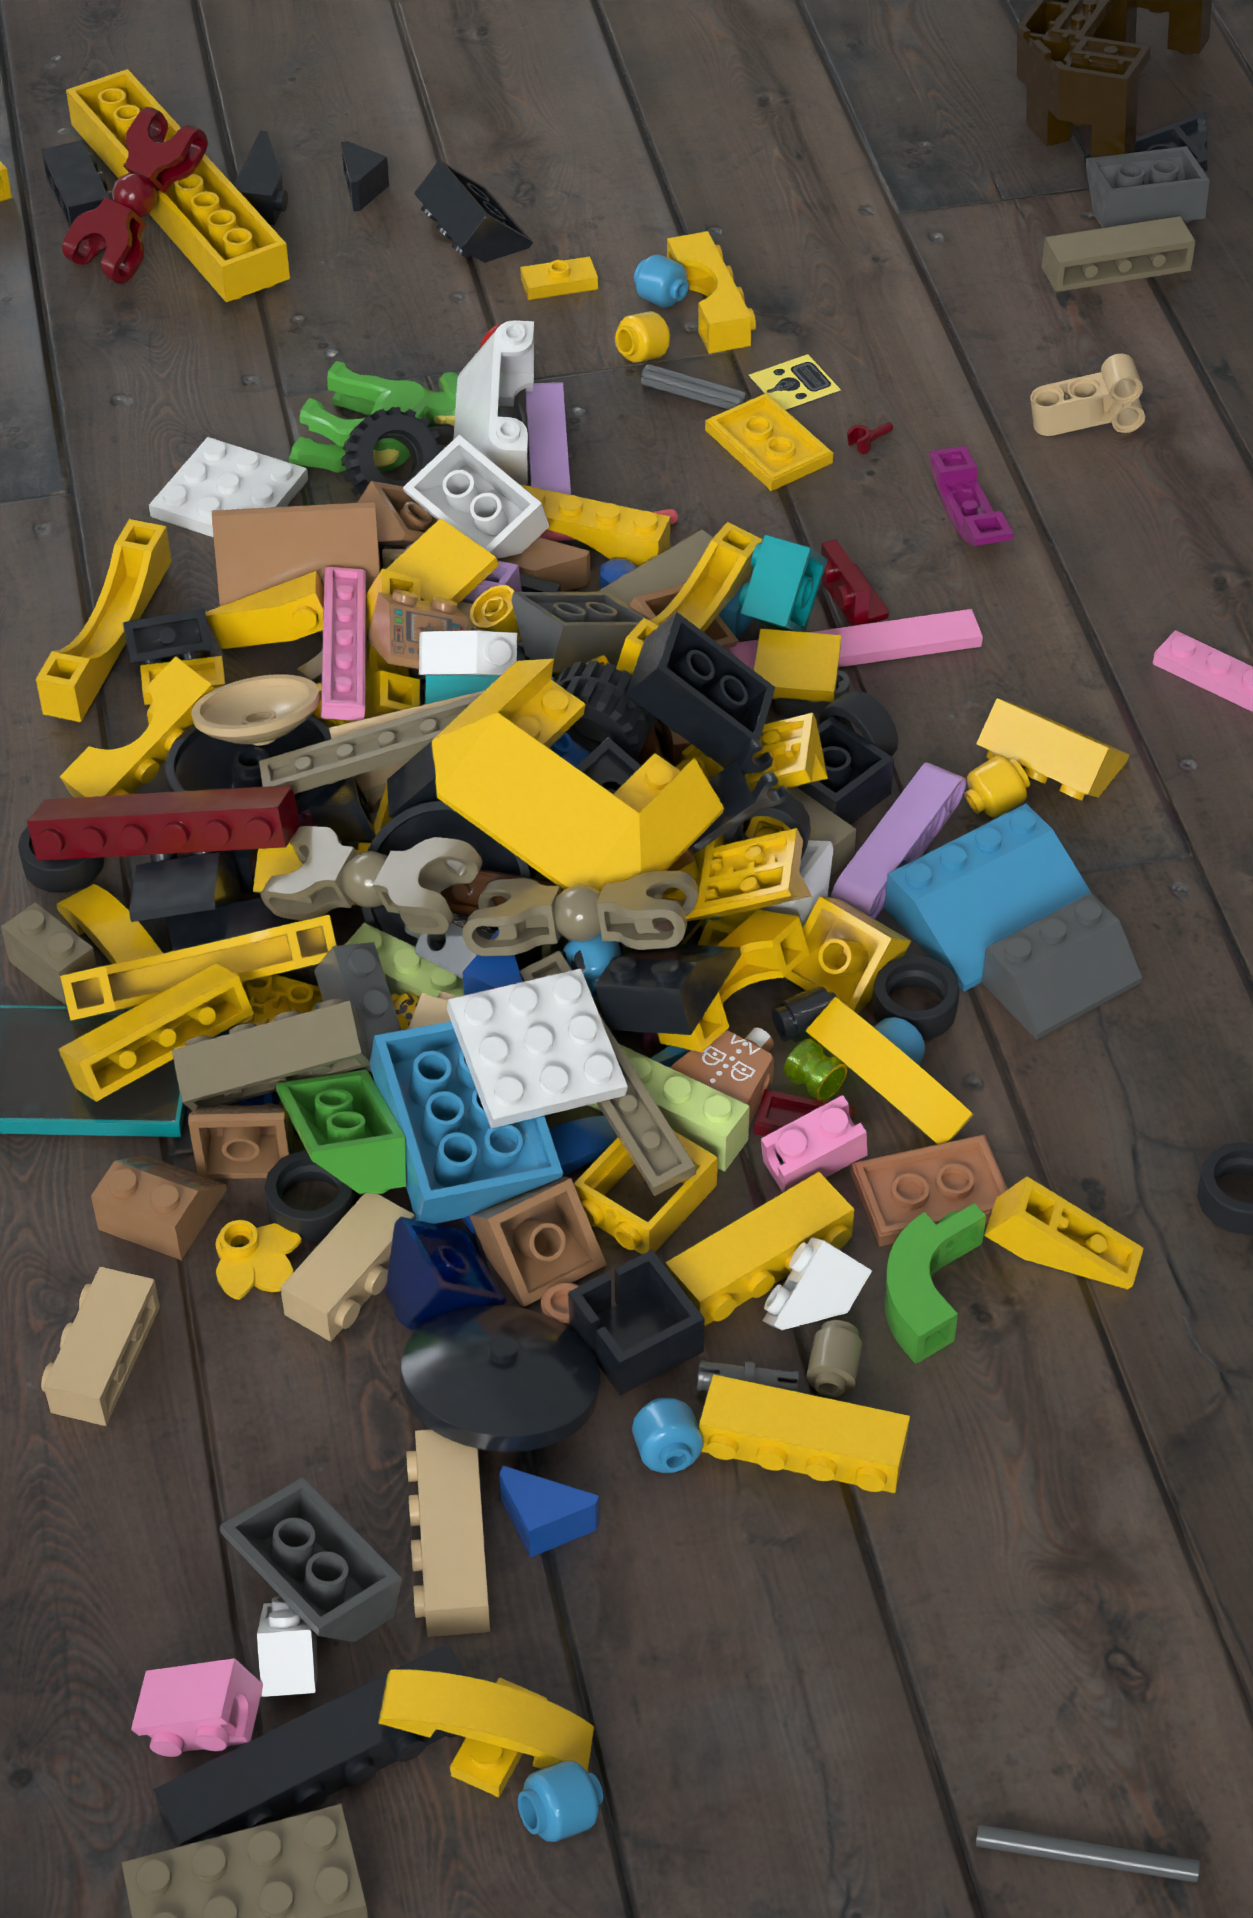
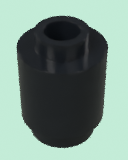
[771,986,837,1043]

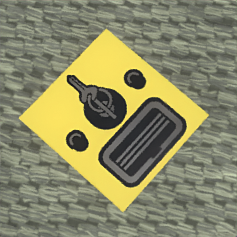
[749,354,841,410]

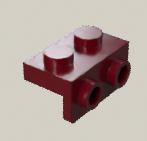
[821,539,889,626]

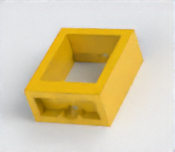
[574,1130,718,1254]

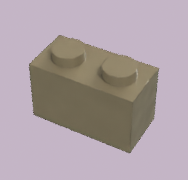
[1,902,97,1006]

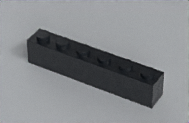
[153,1643,468,1848]

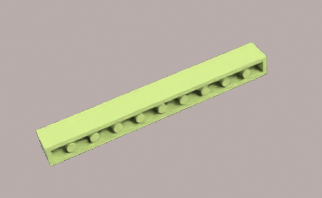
[345,923,750,1172]

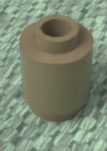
[806,1320,863,1397]

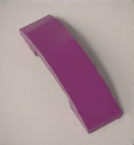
[929,446,1014,546]

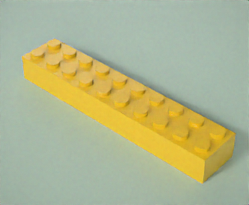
[66,69,290,302]

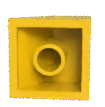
[785,896,911,1013]

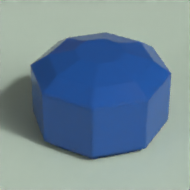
[600,558,638,588]

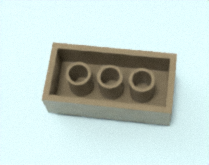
[121,1804,368,1918]

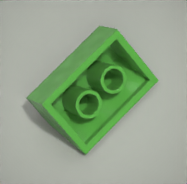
[276,1069,406,1194]

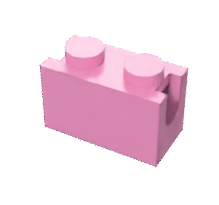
[761,1095,868,1193]
[131,1658,263,1757]

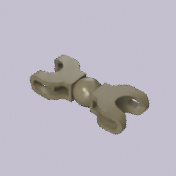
[260,826,482,935]
[462,871,699,956]

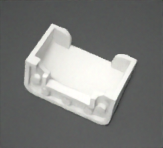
[454,321,534,486]

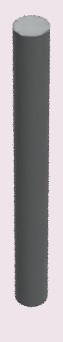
[975,1824,1200,1883]

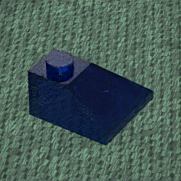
[386,1216,507,1330]

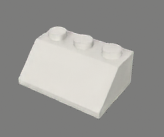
[403,435,549,559]

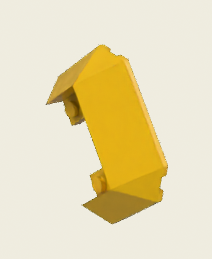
[431,659,724,892]
[663,713,828,921]

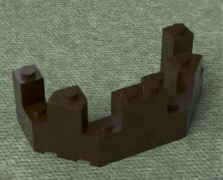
[1017,0,1212,158]

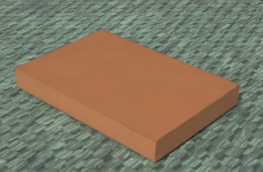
[850,1134,1008,1247]

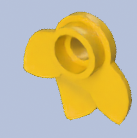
[216,1220,302,1300]

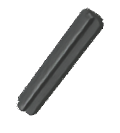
[641,364,746,410]

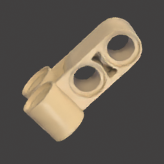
[1030,353,1145,436]

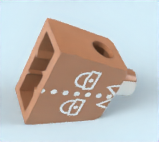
[670,1028,774,1125]

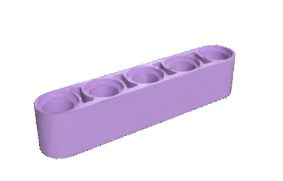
[525,382,571,495]
[831,762,966,919]

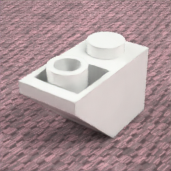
[763,1237,872,1330]
[257,1596,318,1697]

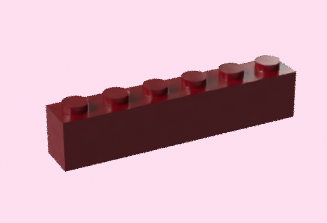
[27,785,300,861]

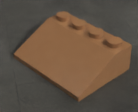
[212,502,381,606]

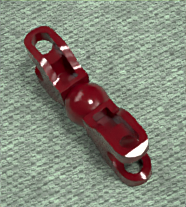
[62,107,208,284]

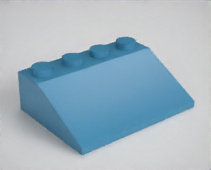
[884,804,1091,992]
[369,1021,563,1227]

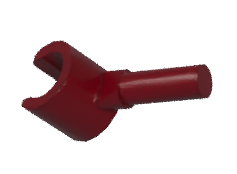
[847,422,893,454]

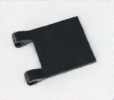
[691,739,788,854]

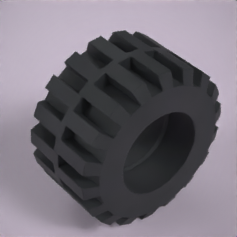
[341,407,444,496]
[555,660,655,761]

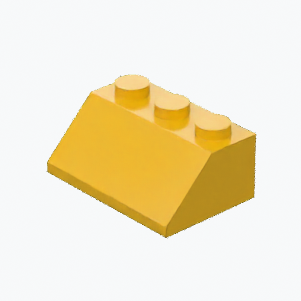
[977,698,1130,801]

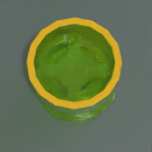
[783,1039,848,1101]

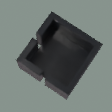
[568,1250,705,1396]

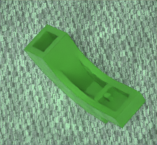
[884,1203,986,1364]

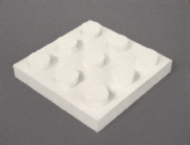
[149,437,308,537]
[447,969,628,1129]

